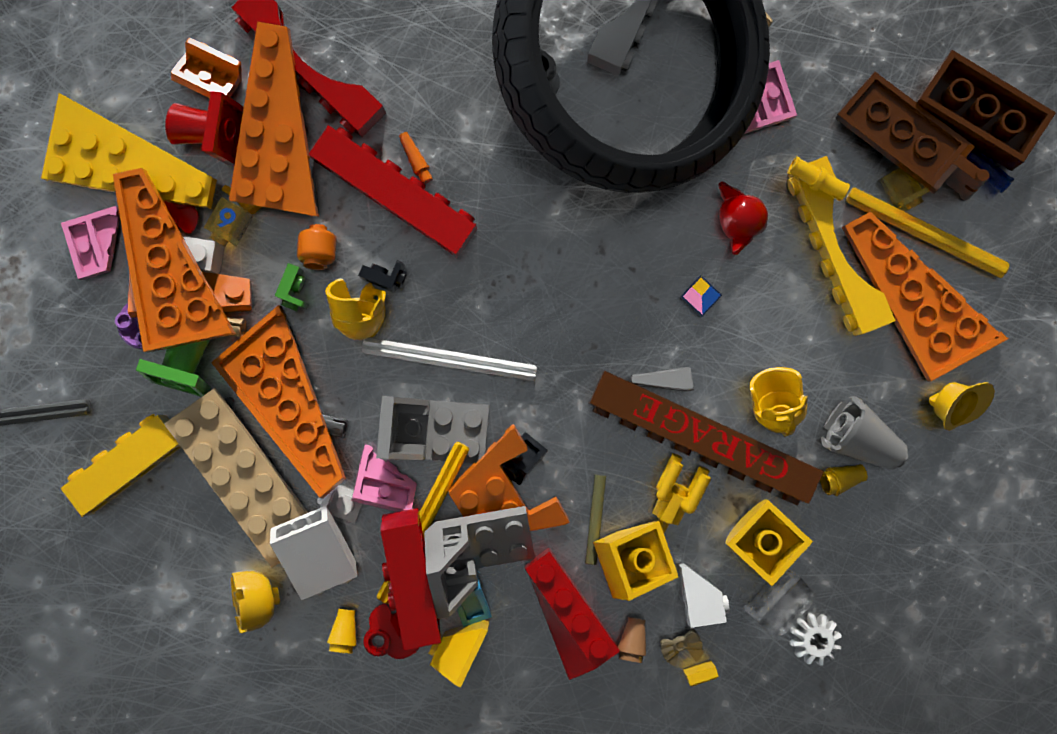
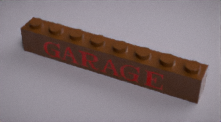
[588,371,824,506]

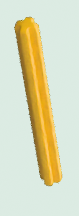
[846,187,1010,278]
[377,442,469,604]

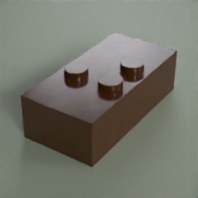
[916,50,1056,171]

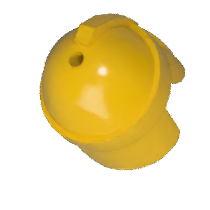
[325,279,386,340]
[750,367,808,437]

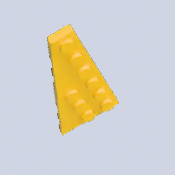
[41,93,217,209]

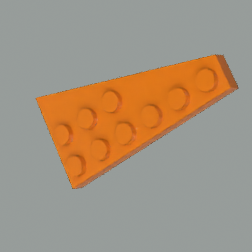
[113,168,236,353]
[841,212,1009,382]

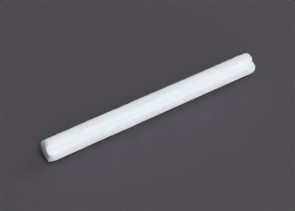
[362,338,537,381]

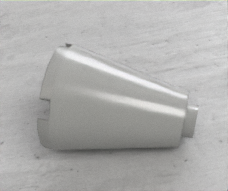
[821,396,908,470]

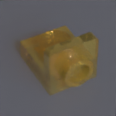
[878,168,930,210]

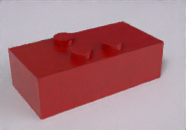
[380,508,441,650]

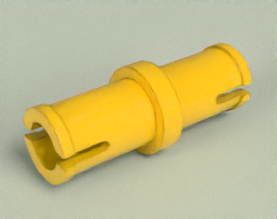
[787,156,850,201]

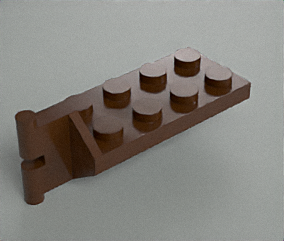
[836,72,990,200]

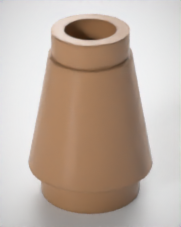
[618,617,646,663]

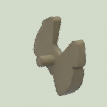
[660,629,704,666]

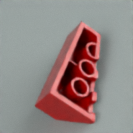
[525,548,620,680]

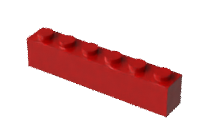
[308,125,477,258]

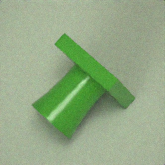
[136,339,212,397]

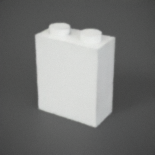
[270,505,357,600]

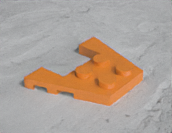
[449,424,570,531]

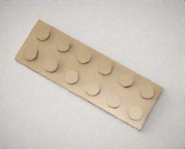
[164,388,308,568]

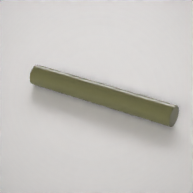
[585,475,606,565]

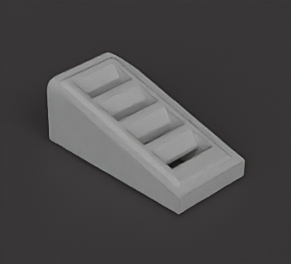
[629,367,694,392]

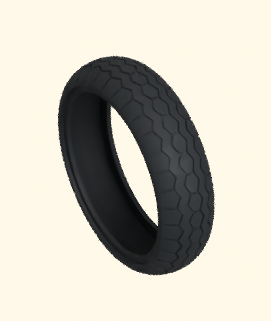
[492,0,770,193]

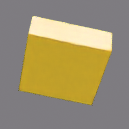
[683,660,719,687]

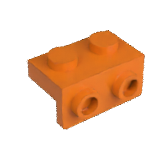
[171,38,242,98]

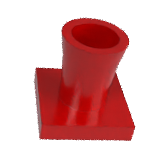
[165,91,244,166]

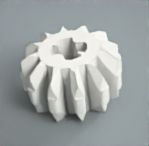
[789,613,842,666]

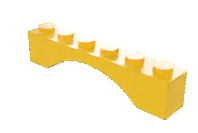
[787,156,895,336]

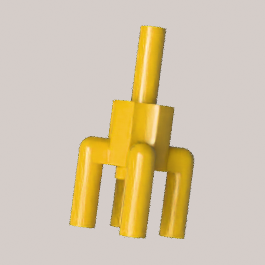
[652,453,711,534]

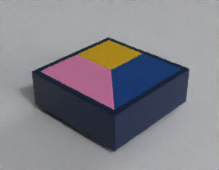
[680,275,722,317]

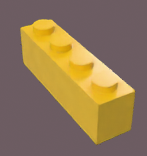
[61,414,181,517]

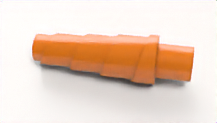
[399,132,433,184]

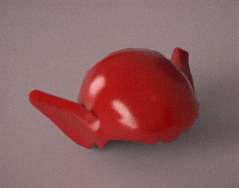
[718,181,768,255]

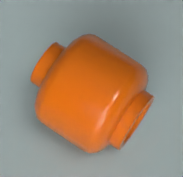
[297,224,337,270]

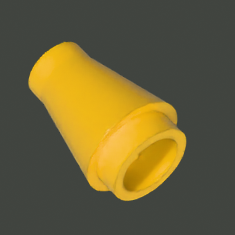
[820,464,868,496]
[327,609,357,654]

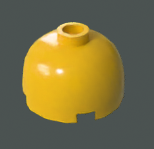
[231,571,280,633]

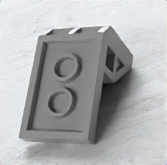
[376,396,490,463]
[424,506,535,619]

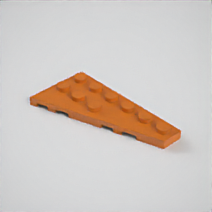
[229,22,319,217]
[211,305,346,499]

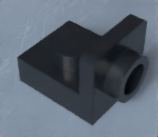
[358,260,407,293]
[501,432,548,485]

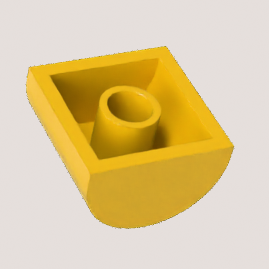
[725,499,813,586]

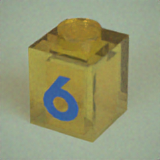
[204,197,254,247]

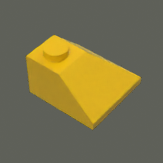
[428,619,490,688]

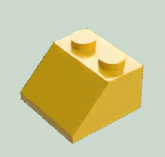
[593,521,679,601]

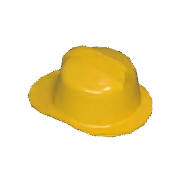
[929,382,995,431]

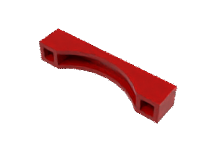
[231,0,386,137]

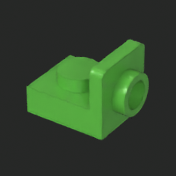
[275,263,309,312]

